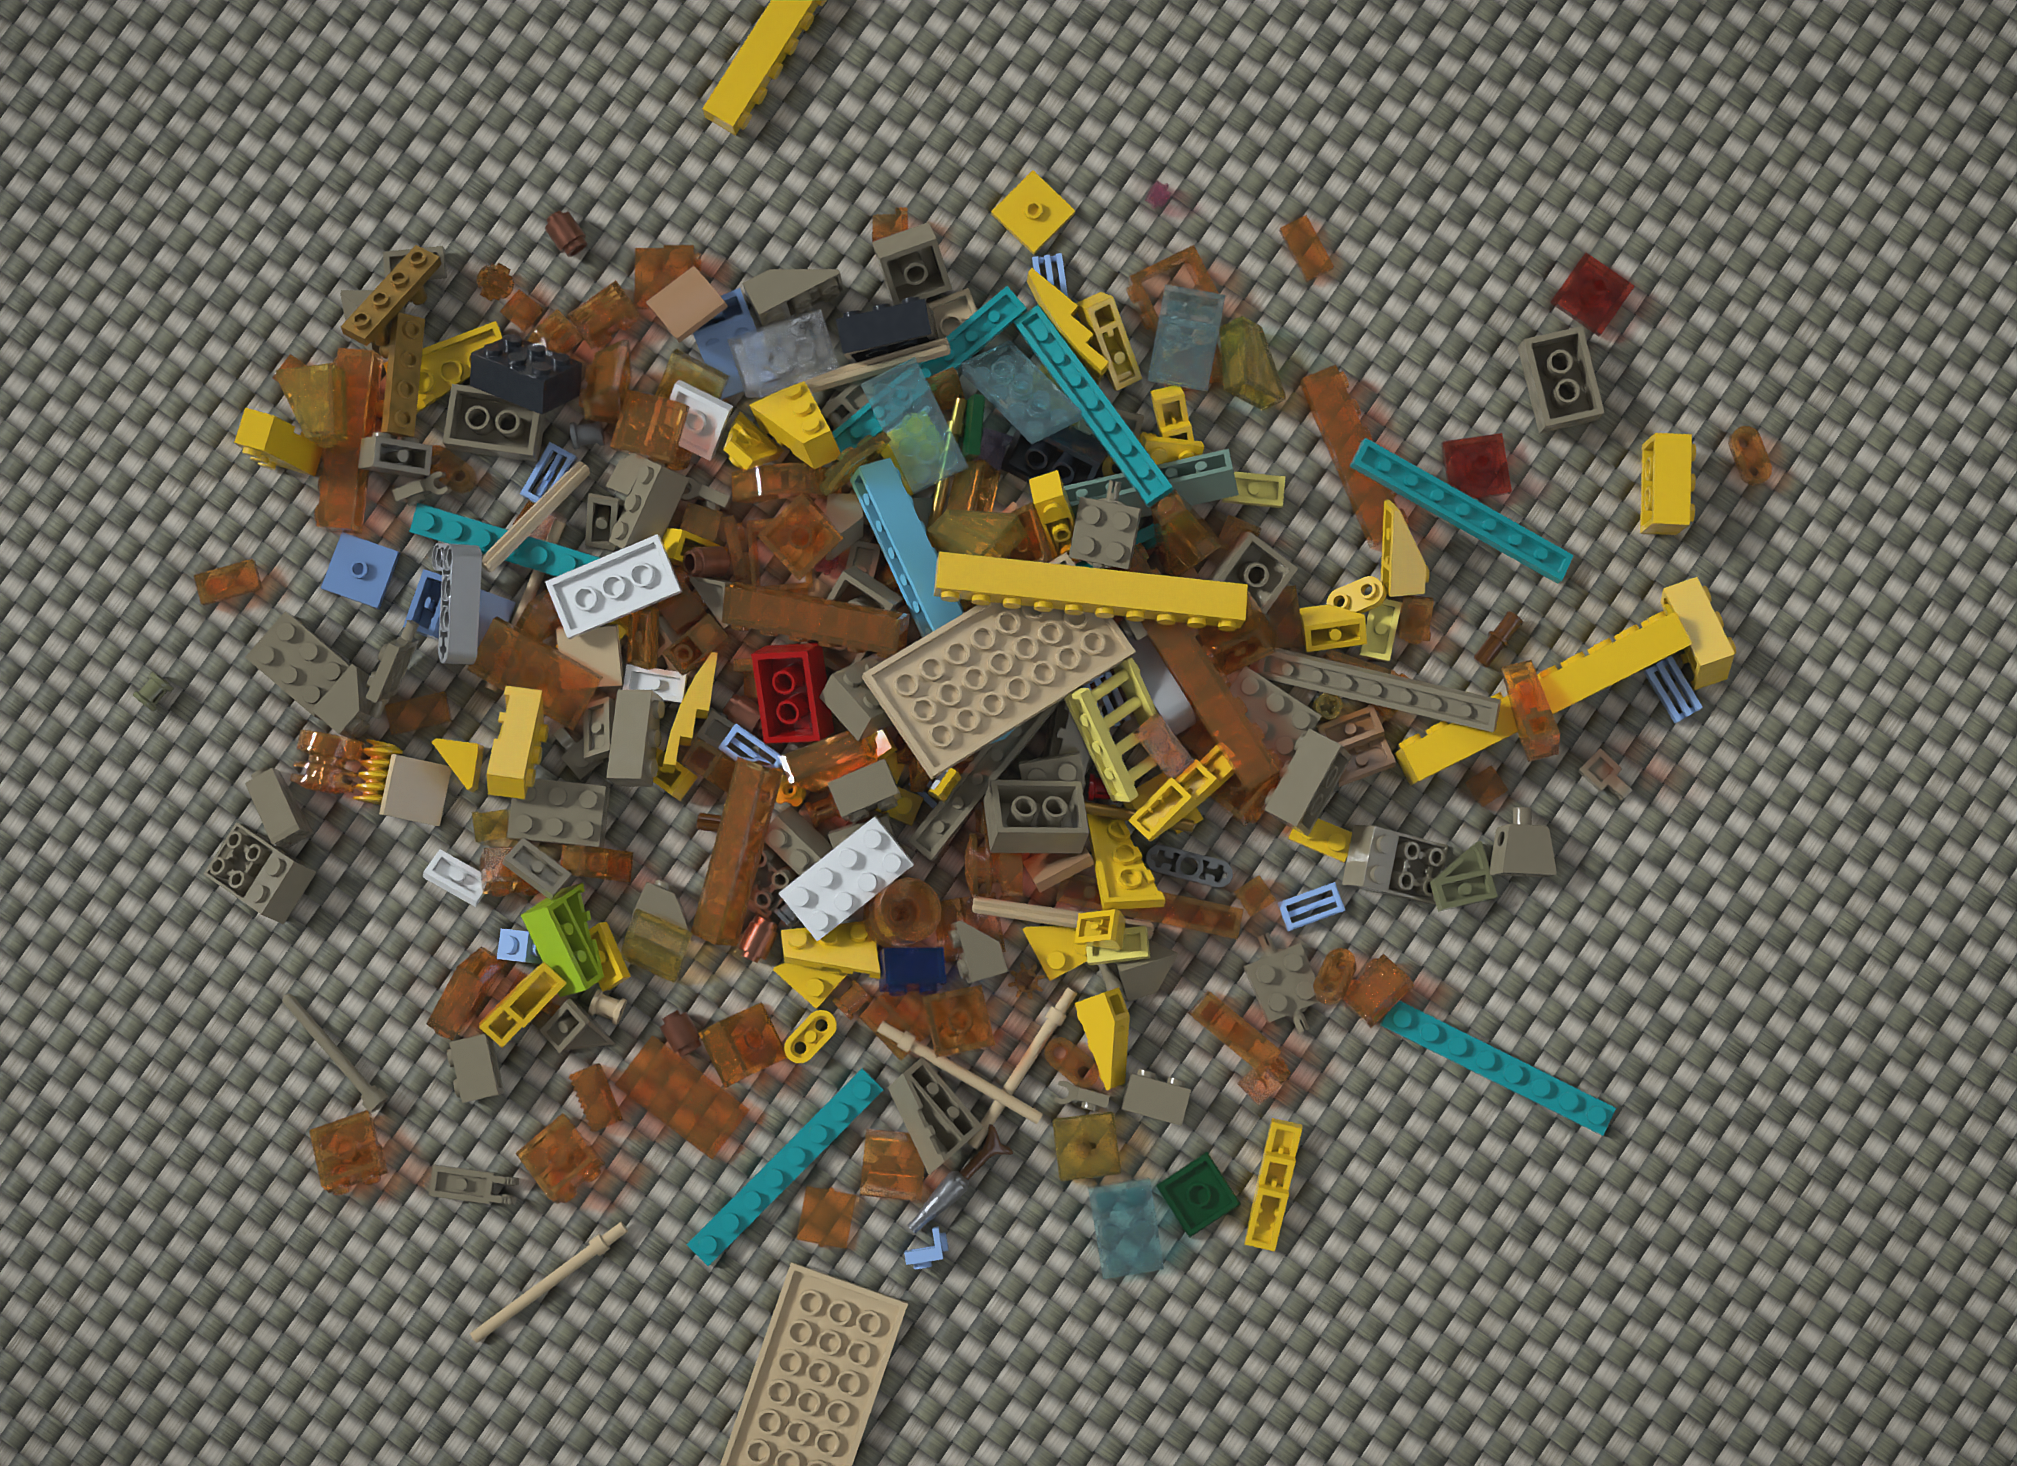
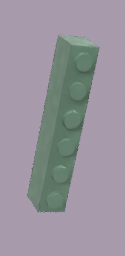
[1064,449,1239,519]

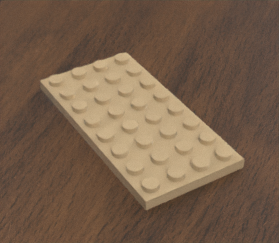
[862,552,1136,780]
[720,1262,908,1466]

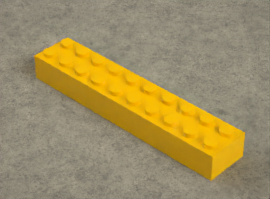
[1394,610,1692,786]

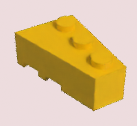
[749,379,842,469]
[234,407,325,477]
[1660,577,1736,691]
[486,686,549,799]

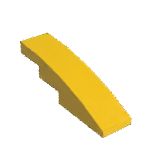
[1027,268,1109,379]
[661,652,718,773]
[1128,741,1243,842]
[1245,1118,1302,1251]

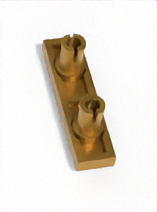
[341,245,442,346]
[374,312,425,438]

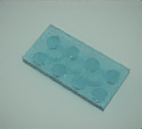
[961,340,1082,444]
[860,357,969,494]

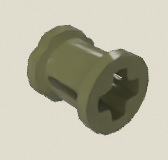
[133,671,174,711]

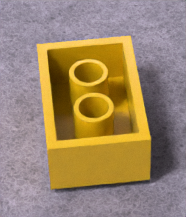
[1640,433,1696,535]

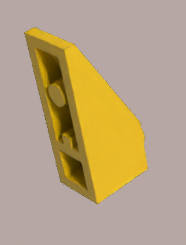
[1075,292,1143,391]
[1381,500,1429,597]

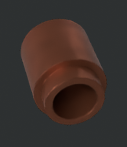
[545,211,588,257]
[683,546,731,578]
[723,694,763,736]
[738,915,779,963]
[660,1010,702,1058]

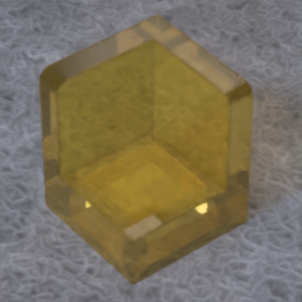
[472,809,512,845]

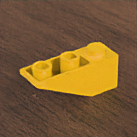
[1029,470,1079,562]
[1075,987,1130,1091]

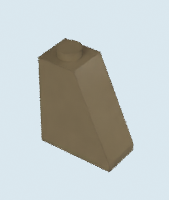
[245,767,314,849]

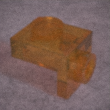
[926,367,965,413]
[1398,595,1434,644]
[1237,1051,1291,1106]

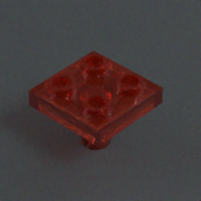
[1550,252,1635,337]
[1441,433,1512,499]

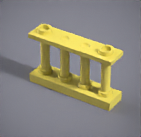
[1064,657,1181,802]

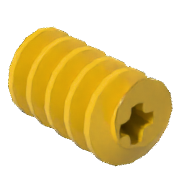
[353,739,403,805]

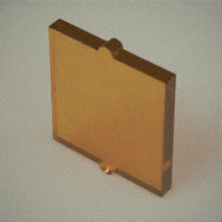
[796,1186,856,1249]

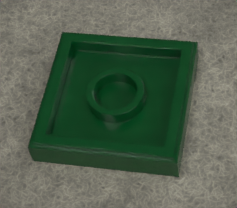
[956,394,985,465]
[1156,1151,1241,1238]

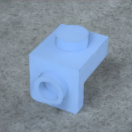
[497,928,543,964]
[904,1226,949,1269]

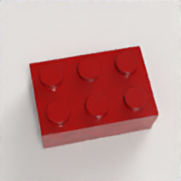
[751,643,834,743]

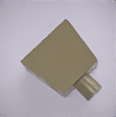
[1490,807,1556,878]

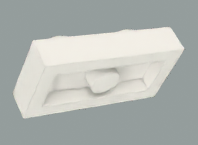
[623,664,688,704]
[423,849,493,907]

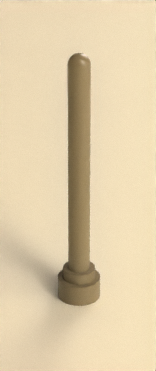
[282,994,389,1114]

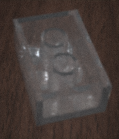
[727,310,839,398]

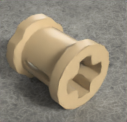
[588,989,627,1025]

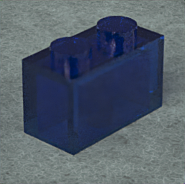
[878,947,946,996]

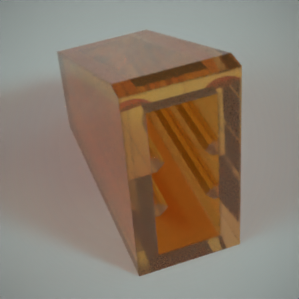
[1151,489,1221,577]
[780,730,879,794]
[426,946,507,1041]

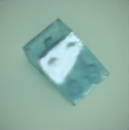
[1147,284,1225,391]
[1087,1176,1164,1279]

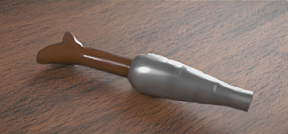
[907,1124,1013,1234]

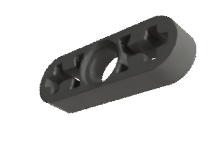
[1145,845,1233,888]

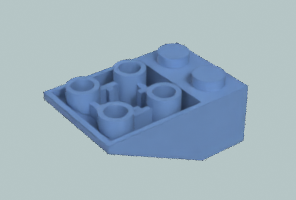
[693,288,776,400]
[403,569,516,660]

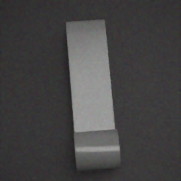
[432,543,482,665]
[1118,626,1196,739]

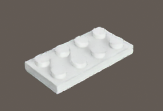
[545,534,682,639]
[778,815,914,941]

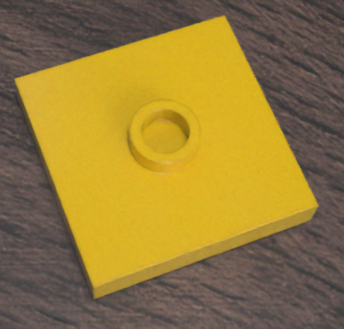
[991,170,1076,255]

